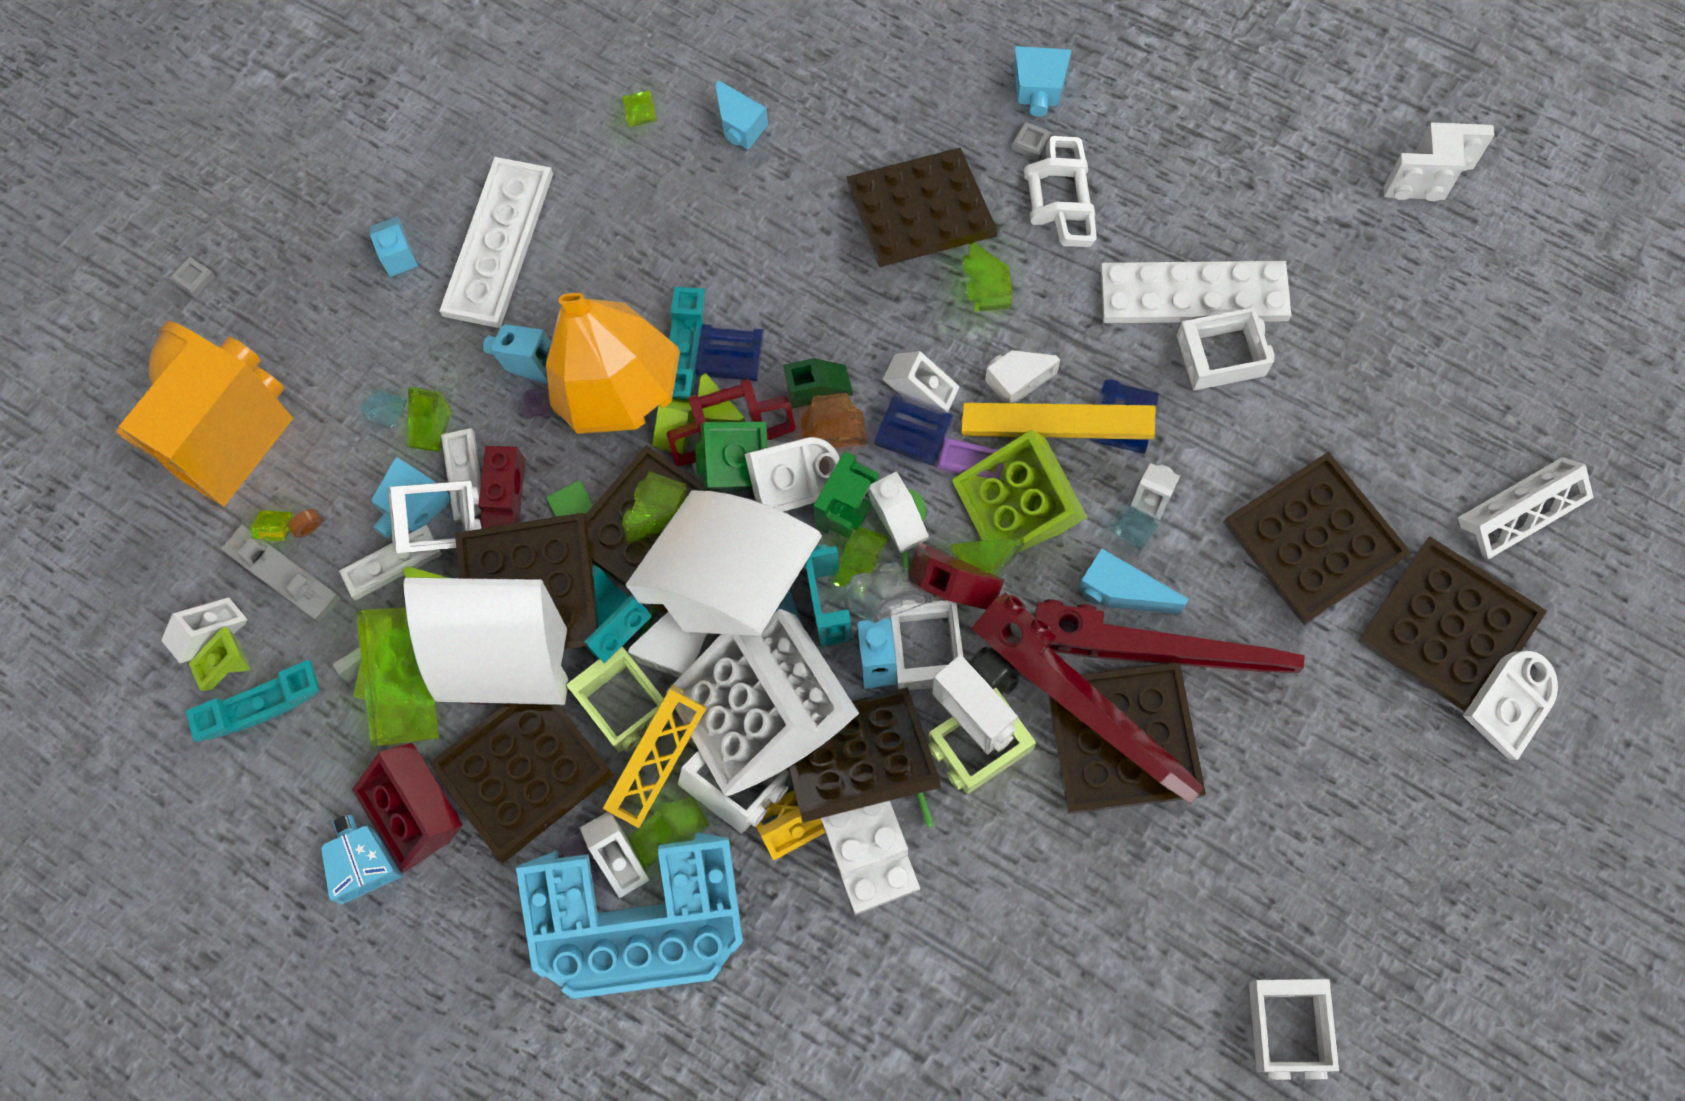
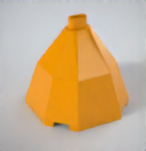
[546,293,680,434]

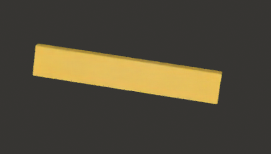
[961,403,1156,440]

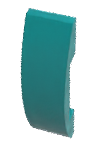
[669,286,705,400]
[186,659,320,742]

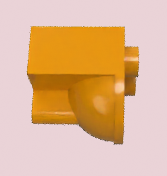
[115,321,294,507]

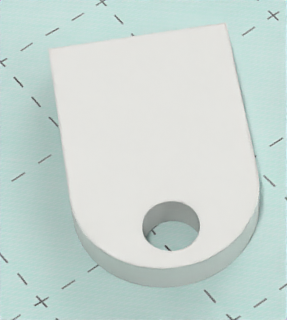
[745,437,840,512]
[1463,651,1558,760]

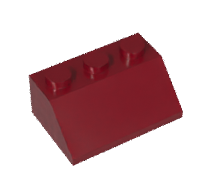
[352,742,463,873]

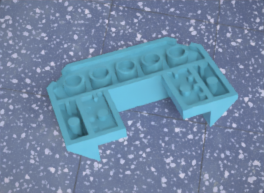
[516,832,743,999]

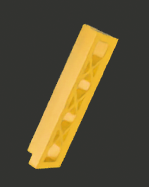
[603,684,707,828]
[756,790,826,861]

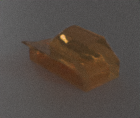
[801,393,867,448]

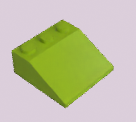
[952,430,1088,563]

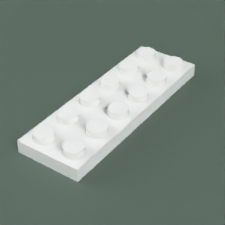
[439,157,553,328]
[1100,261,1292,323]

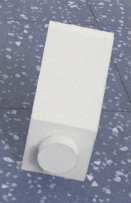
[985,350,1060,403]
[883,351,960,413]
[1130,463,1180,520]
[868,471,929,553]
[161,597,248,663]
[580,812,650,898]

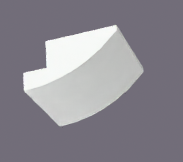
[626,490,822,636]
[404,578,569,705]
[666,609,859,796]

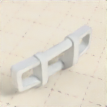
[1024,136,1097,247]

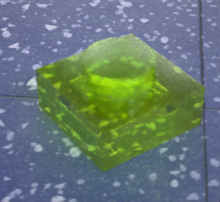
[622,91,657,127]
[251,510,293,541]

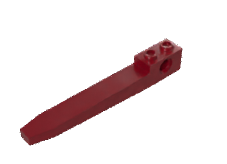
[467,446,526,705]
[971,593,1204,804]
[1034,599,1305,673]

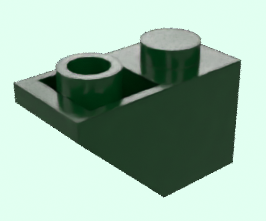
[783,358,853,409]

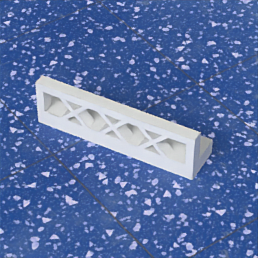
[1458,457,1594,559]

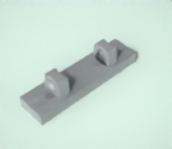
[220,524,340,623]

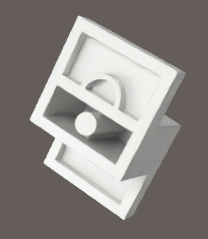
[1383,122,1494,201]
[821,801,920,915]

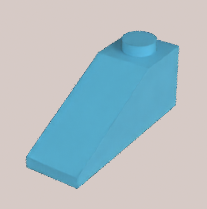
[1078,549,1189,614]

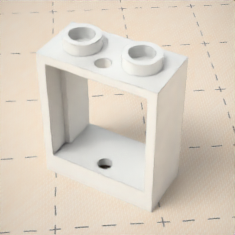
[1177,307,1274,391]
[387,480,481,553]
[890,596,963,690]
[932,654,1018,755]
[678,750,789,834]
[1249,979,1339,1080]

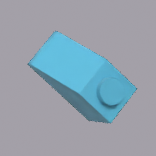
[715,80,768,150]
[370,216,418,277]

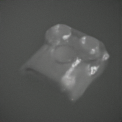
[843,563,934,623]

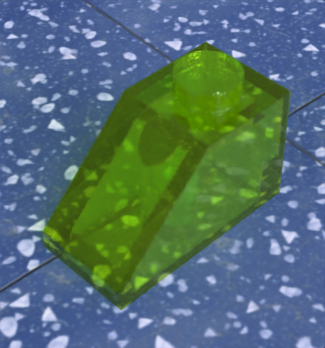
[628,796,709,868]

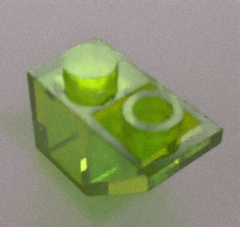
[963,242,1013,312]
[622,471,687,542]

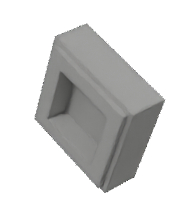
[1012,121,1052,160]
[169,256,216,298]

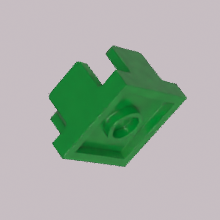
[695,422,768,492]
[813,451,879,539]

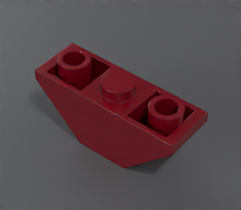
[908,542,1004,610]

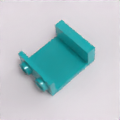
[805,545,853,647]
[584,565,652,664]

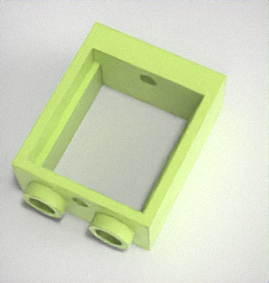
[566,647,664,753]
[928,688,1036,795]

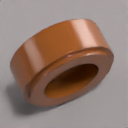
[287,509,322,538]

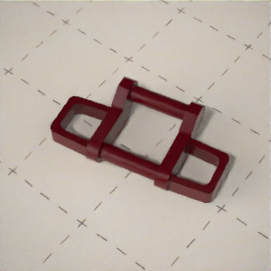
[666,379,796,466]

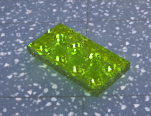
[356,607,439,747]

